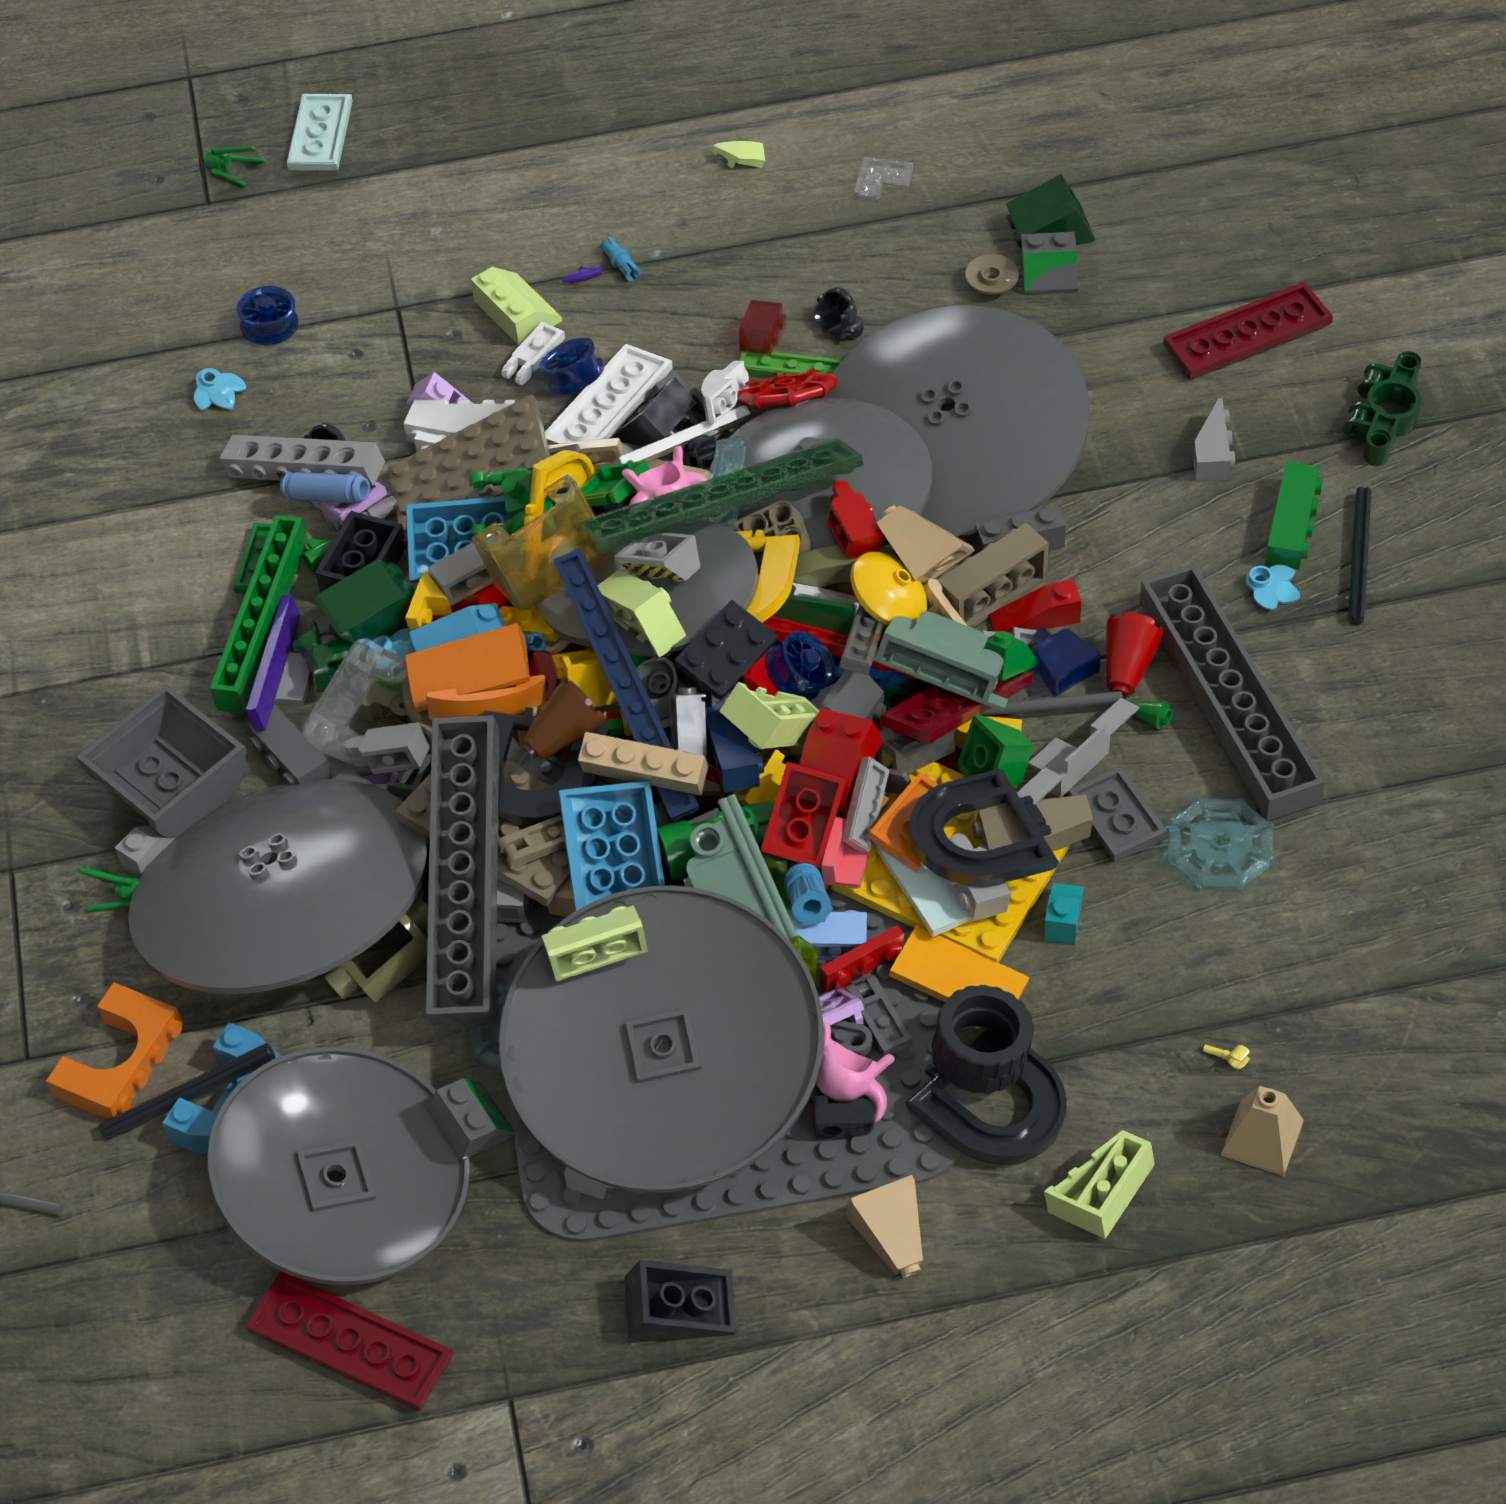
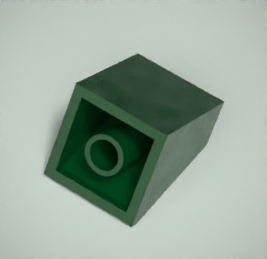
[1006,174,1096,248]
[314,559,416,650]

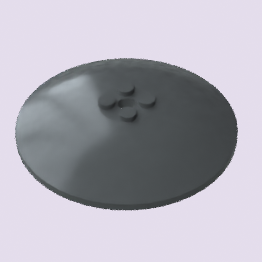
[709,398,933,557]
[207,1047,470,1285]

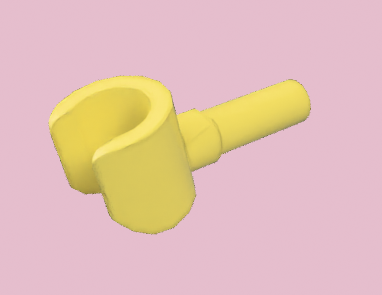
[1203,1044,1250,1070]

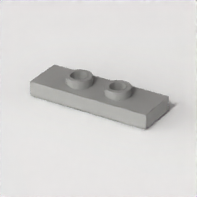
[842,756,890,853]

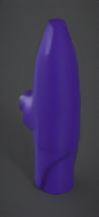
[562,266,602,283]

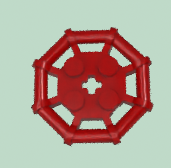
[737,369,837,409]

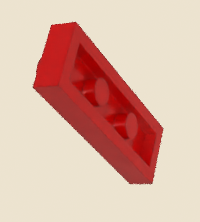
[819,925,904,993]

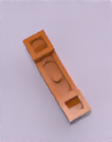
[426,675,546,720]

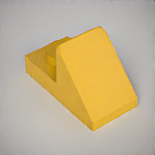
[405,573,452,631]

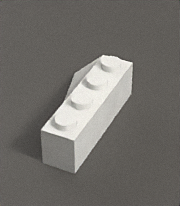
[403,400,515,444]

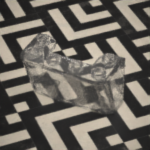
[303,638,408,766]

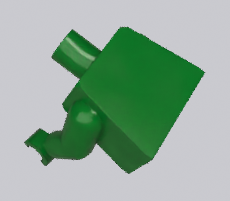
[469,468,554,540]

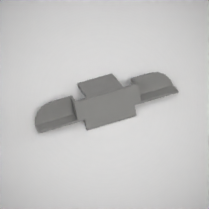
[1017,698,1139,804]

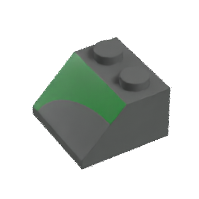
[1021,232,1078,295]
[428,1078,515,1161]

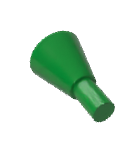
[1127,700,1172,730]

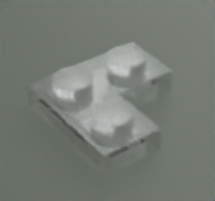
[854,157,915,203]

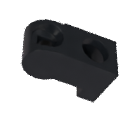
[815,1095,875,1139]

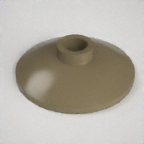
[965,254,1019,294]

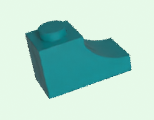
[1044,883,1084,945]

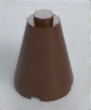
[522,677,607,760]

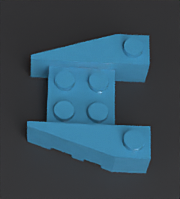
[162,1022,281,1154]

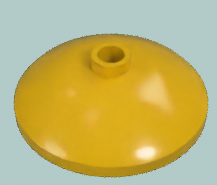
[850,552,927,626]

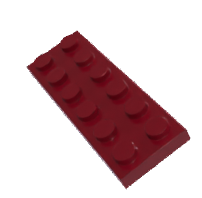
[1163,282,1333,379]
[880,671,1033,744]
[246,1271,454,1412]

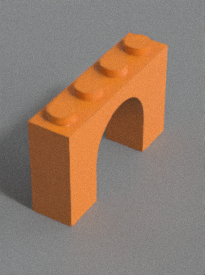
[46,982,183,1120]

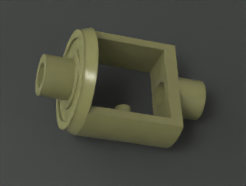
[324,895,428,1003]

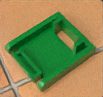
[568,460,650,510]

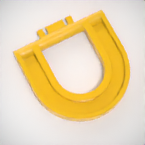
[522,450,595,583]
[736,530,800,622]

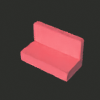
[822,817,870,888]

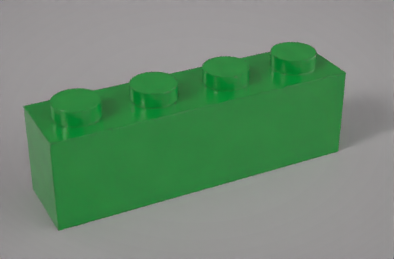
[1265,461,1323,570]

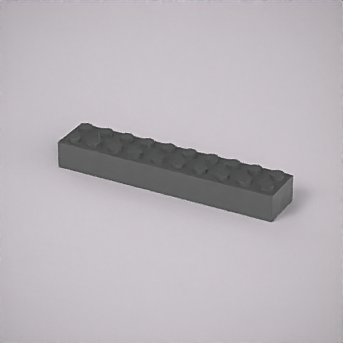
[1140,564,1325,822]
[426,715,499,1025]

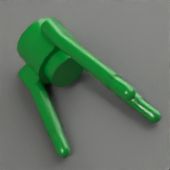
[205,146,266,187]
[77,867,139,912]

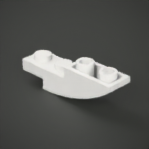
[701,361,749,424]

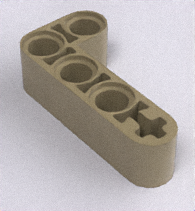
[727,500,812,555]

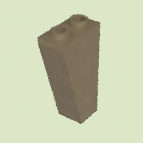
[972,794,1093,851]

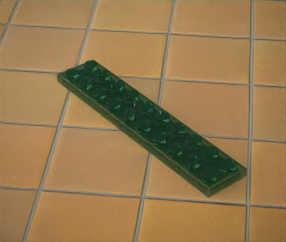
[575,438,864,553]

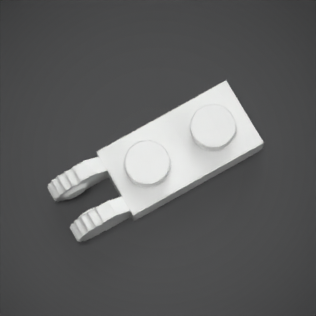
[502,322,565,385]

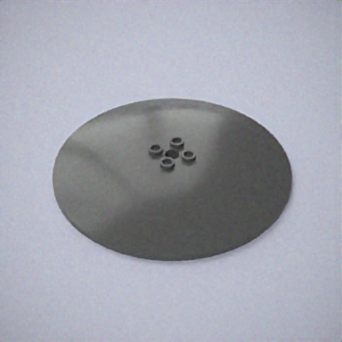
[818,305,1090,539]
[128,779,429,994]
[499,886,824,1192]

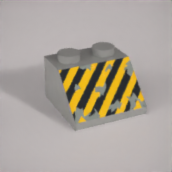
[614,531,701,582]

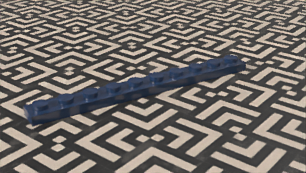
[553,548,700,822]

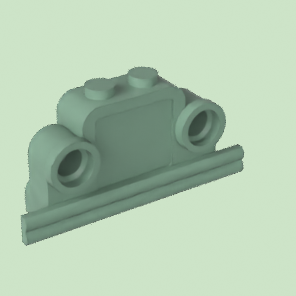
[873,611,1008,712]
[682,794,798,941]

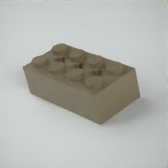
[937,523,1049,628]

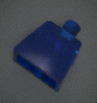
[1032,627,1101,697]

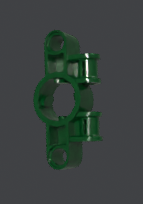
[1342,351,1422,466]

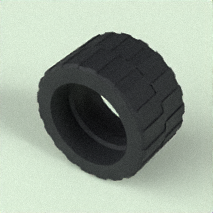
[931,985,1034,1094]

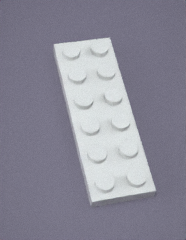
[545,344,672,445]

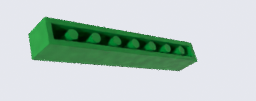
[210,515,308,713]

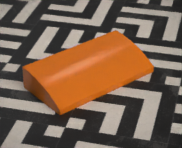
[406,623,530,712]

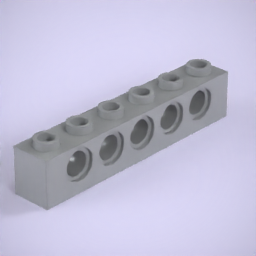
[219,435,385,486]

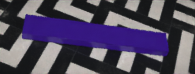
[246,594,300,732]

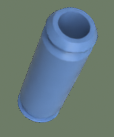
[280,472,370,503]

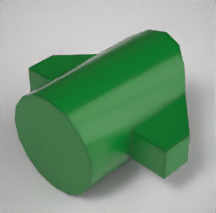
[302,538,334,572]

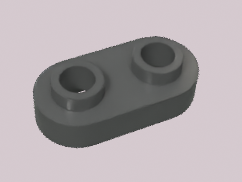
[830,1021,873,1057]

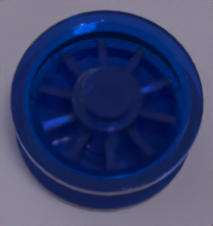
[237,286,299,345]
[539,338,604,395]
[765,631,836,702]

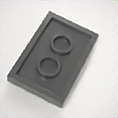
[1068,766,1167,862]

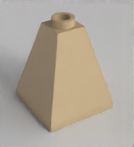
[1221,1086,1304,1177]
[846,1175,923,1278]

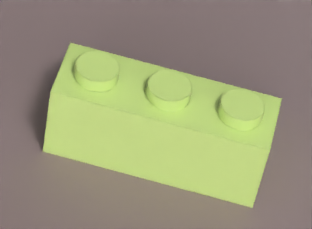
[470,267,562,345]
[542,905,648,982]

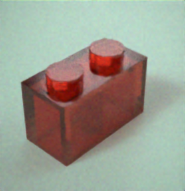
[739,300,786,355]

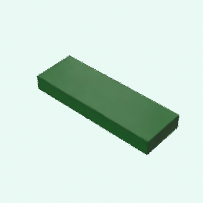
[233,523,272,594]

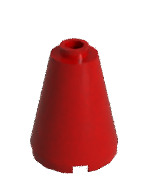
[1106,612,1164,698]

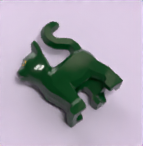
[293,621,370,693]

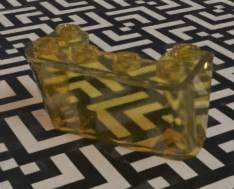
[472,474,613,610]

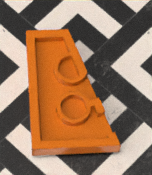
[867,772,938,873]

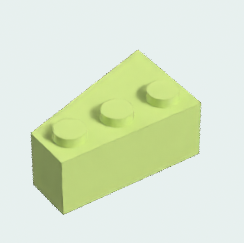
[598,569,686,658]
[720,682,819,749]
[1044,1130,1155,1239]

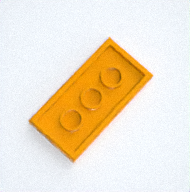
[889,925,1029,1002]

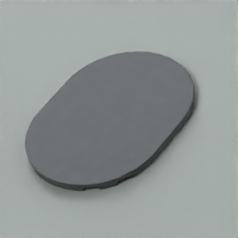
[536,511,759,657]

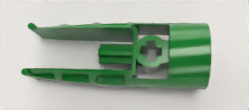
[657,799,776,883]

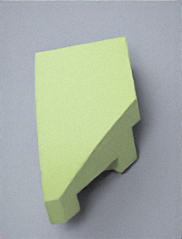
[712,141,765,168]

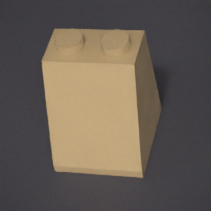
[876,505,975,583]

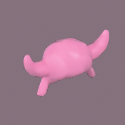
[622,446,714,530]
[816,1022,895,1122]

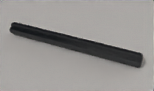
[1348,487,1372,625]
[99,1043,275,1140]

